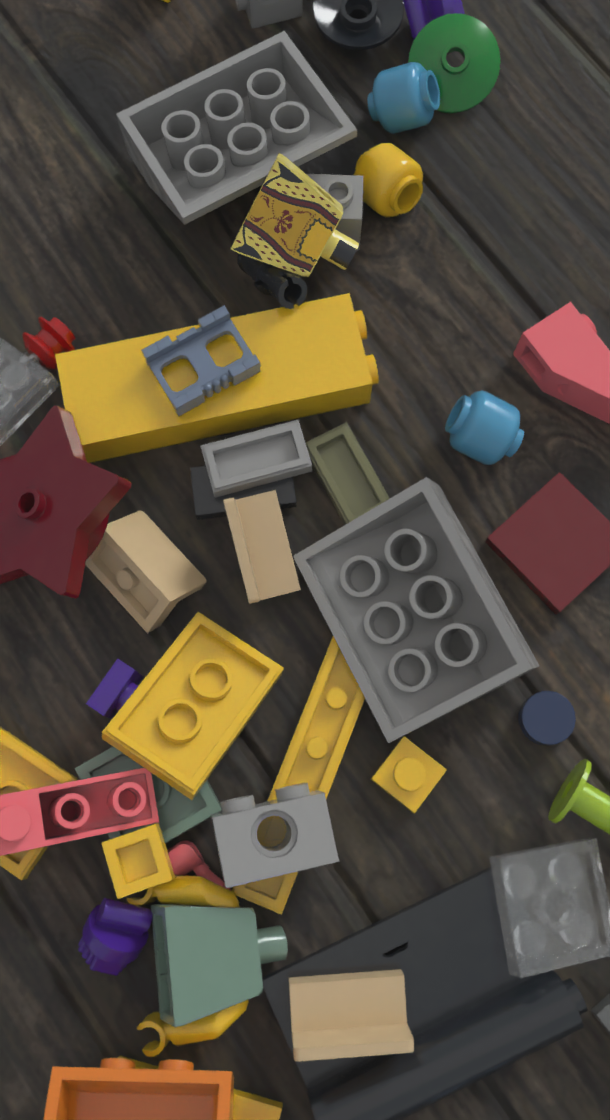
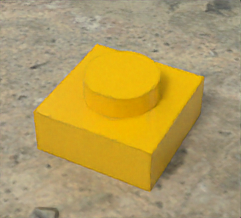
[371,736,447,813]
[101,823,175,899]

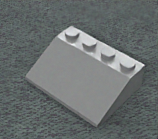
[116,31,357,225]
[293,477,539,743]

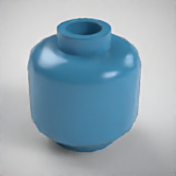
[368,62,440,134]
[445,390,524,465]

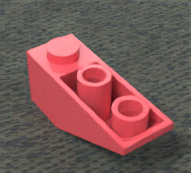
[513,302,610,424]
[0,768,159,856]

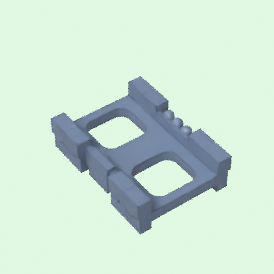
[141,305,261,417]

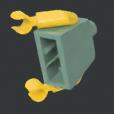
[127,875,288,1057]

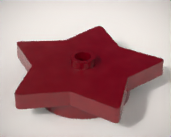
[0,406,132,599]

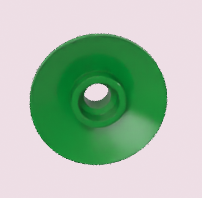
[408,13,500,113]

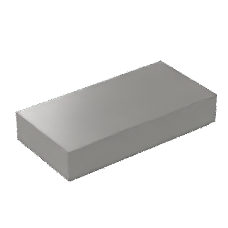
[201,420,312,498]

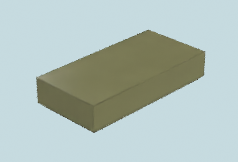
[306,422,390,525]

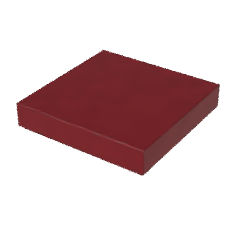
[485,472,610,615]

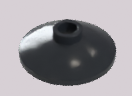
[313,0,404,50]

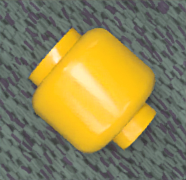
[354,143,423,217]

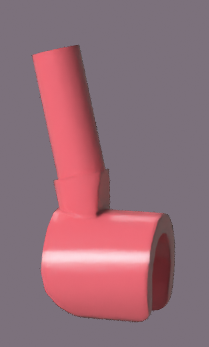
[167,840,232,891]

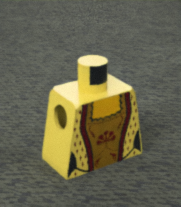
[231,153,359,277]

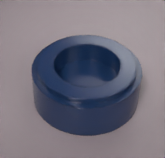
[519,691,576,746]

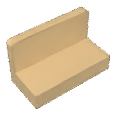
[223,490,301,604]
[85,511,207,633]
[289,969,414,1061]

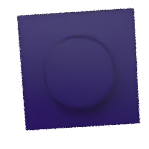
[86,659,144,719]

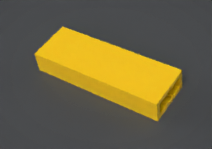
[55,293,379,463]

